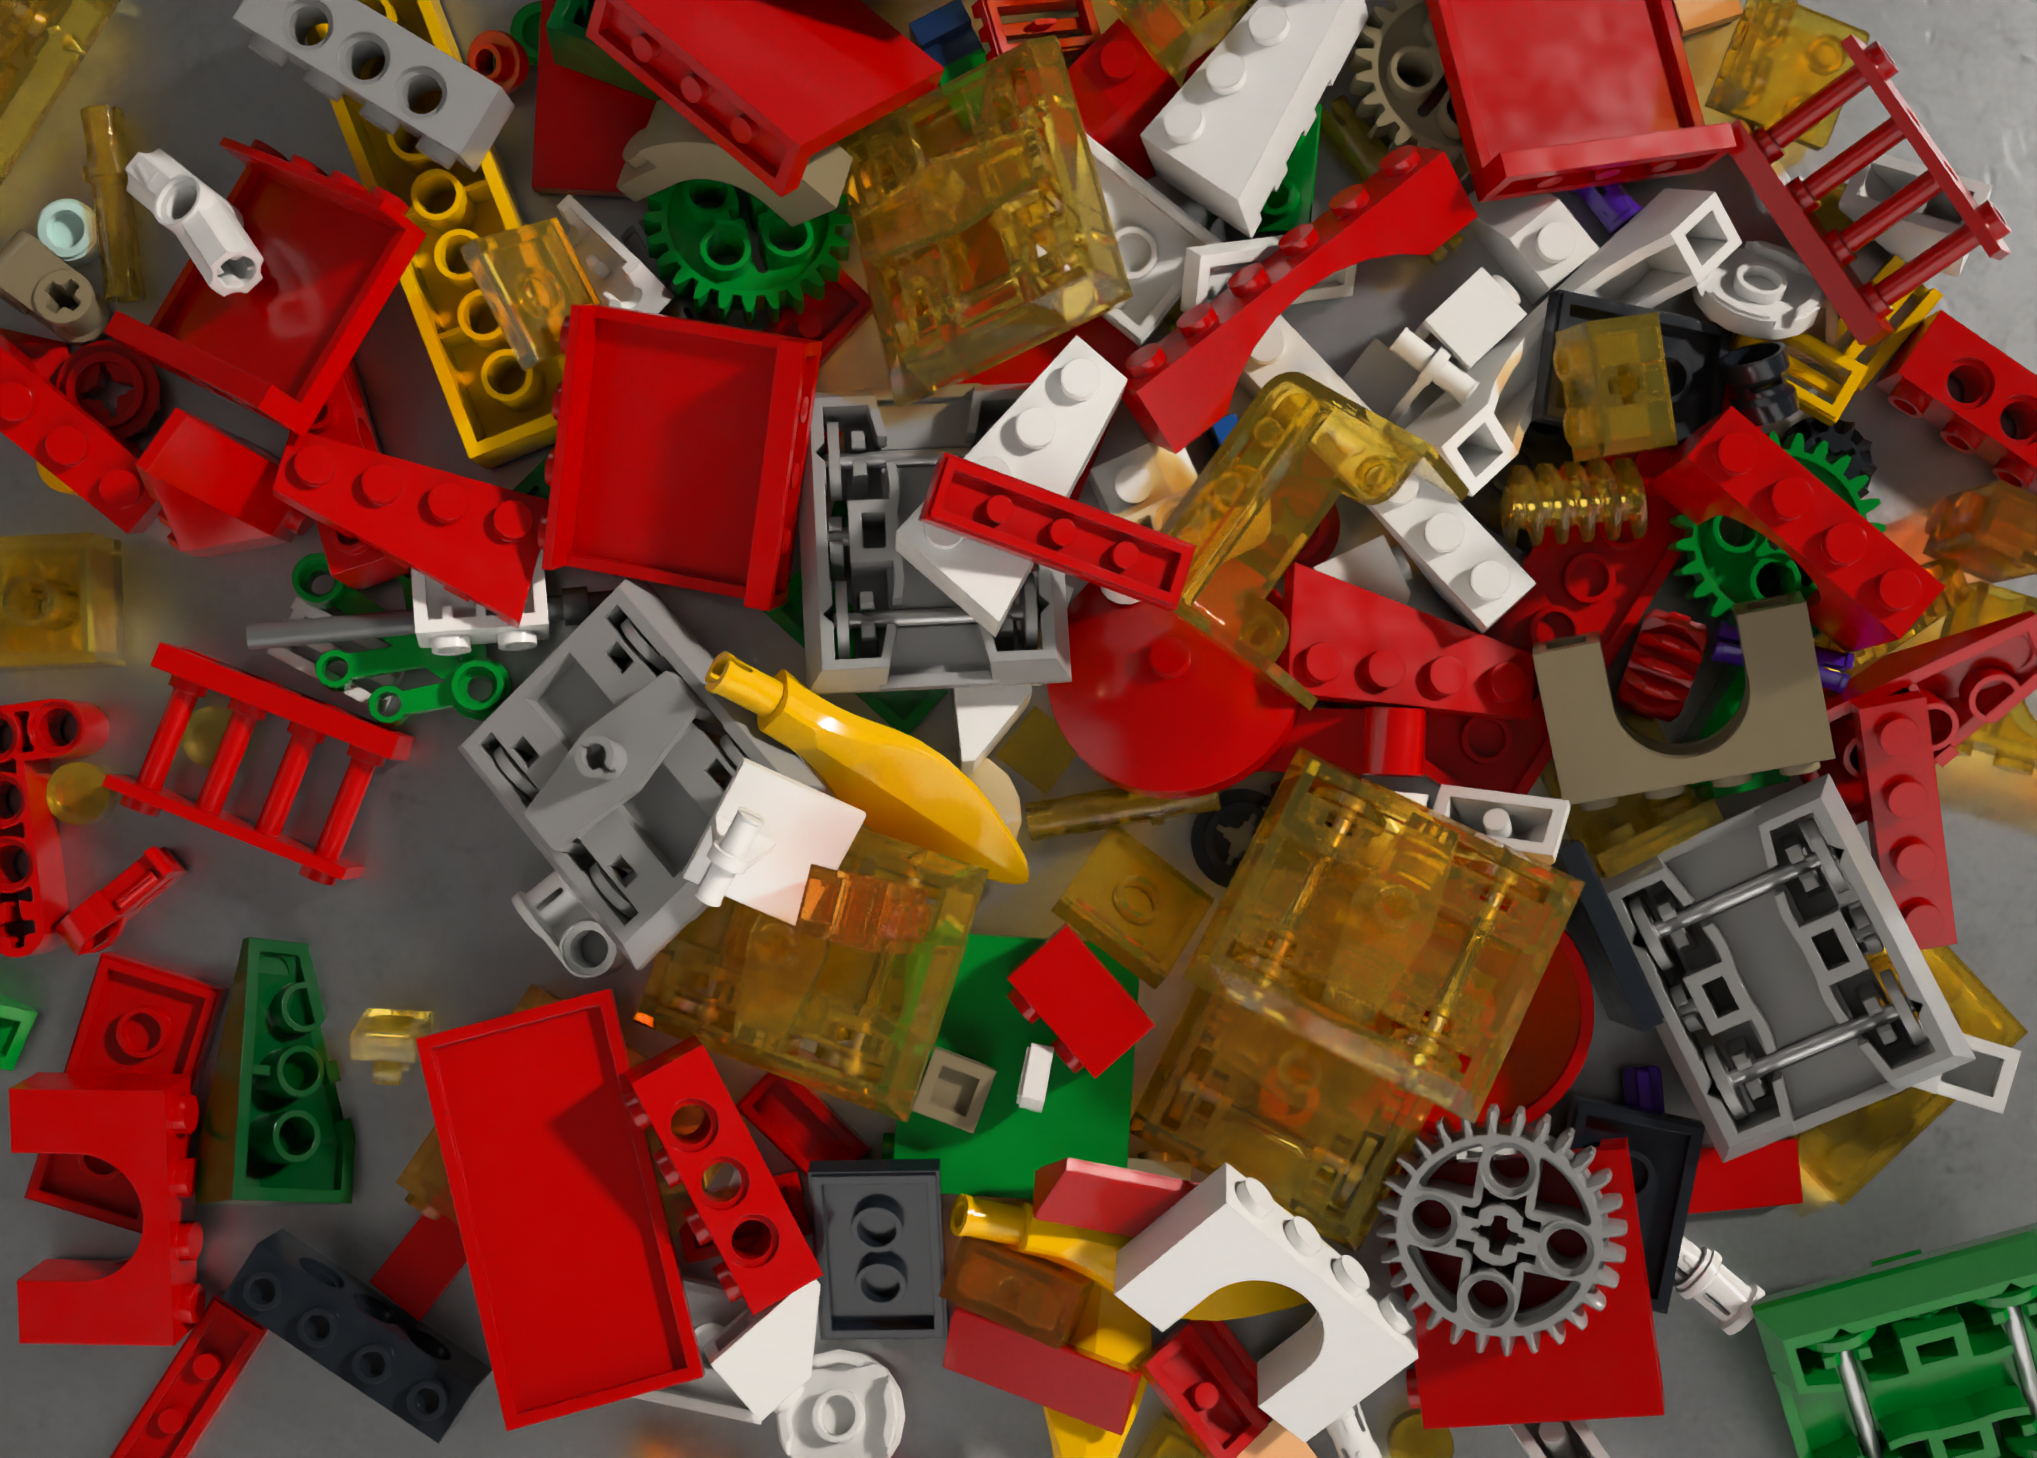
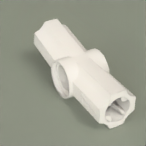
[125,148,264,297]

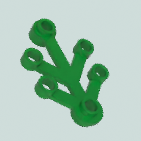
[292,553,513,727]

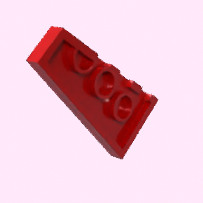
[272,431,549,629]
[1278,562,1534,721]

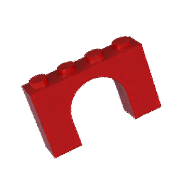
[1648,406,1945,653]
[9,1072,205,1346]

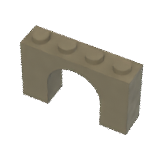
[1532,591,1835,811]

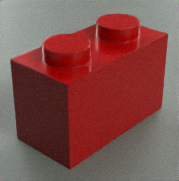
[1006,922,1155,1079]

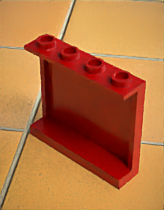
[585,0,945,197]
[1426,0,1736,203]
[103,137,427,438]
[537,303,822,611]
[1379,1137,1665,1430]

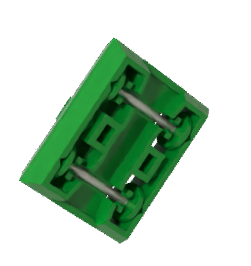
[1751,1222,2037,1458]

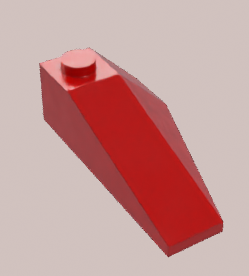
[938,18,1181,252]
[135,407,316,558]
[1798,610,2037,825]

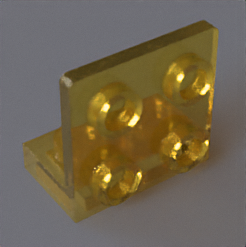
[1705,0,1870,151]
[1540,713,1725,879]

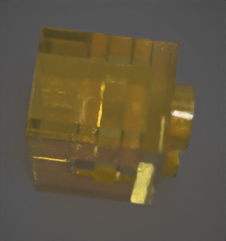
[1553,312,1678,463]

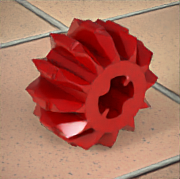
[1617,609,1709,723]

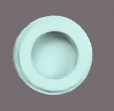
[35,198,107,266]

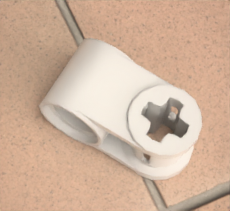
[511,870,627,979]

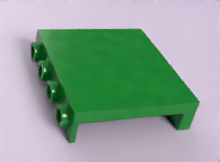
[881,927,1141,1200]

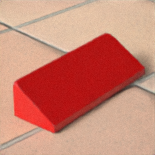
[1032,1157,1200,1238]
[942,1305,1143,1436]

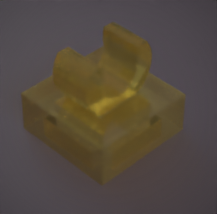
[349,1008,431,1086]

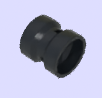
[1719,341,1800,427]

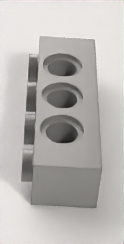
[233,0,516,172]

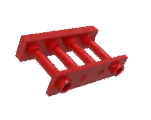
[1729,34,2012,346]
[102,642,416,886]

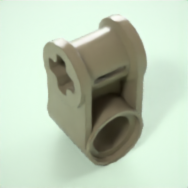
[0,229,112,346]

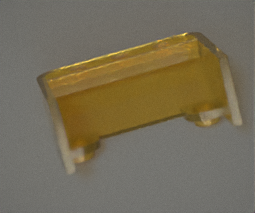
[1159,372,1470,710]

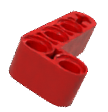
[0,699,110,958]
[1255,707,1426,777]

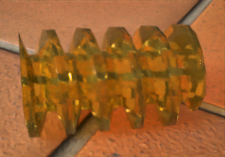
[1501,457,1648,548]

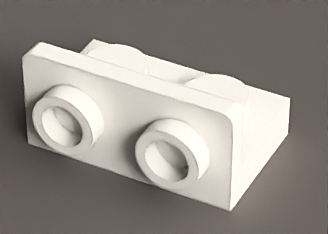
[411,550,550,656]

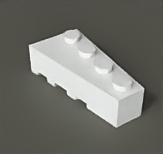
[1140,0,1369,239]
[895,335,1128,638]

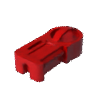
[55,846,187,956]

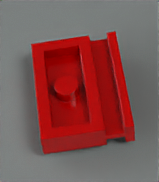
[1135,1319,1272,1458]

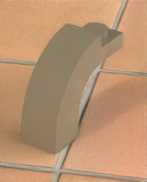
[616,99,853,227]

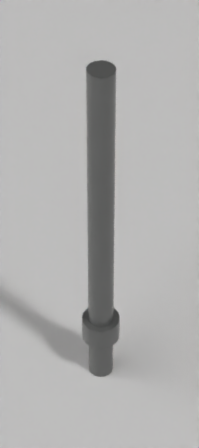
[246,586,614,650]

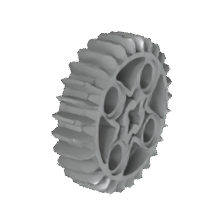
[1376,1103,1628,1356]

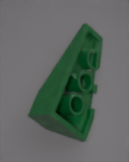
[195,937,355,1206]

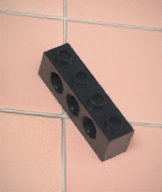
[222,1229,492,1444]

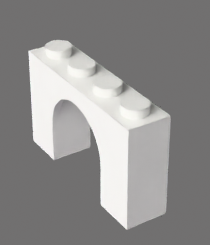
[1114,1162,1419,1443]

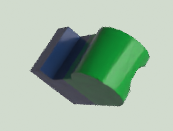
[908,0,1012,137]

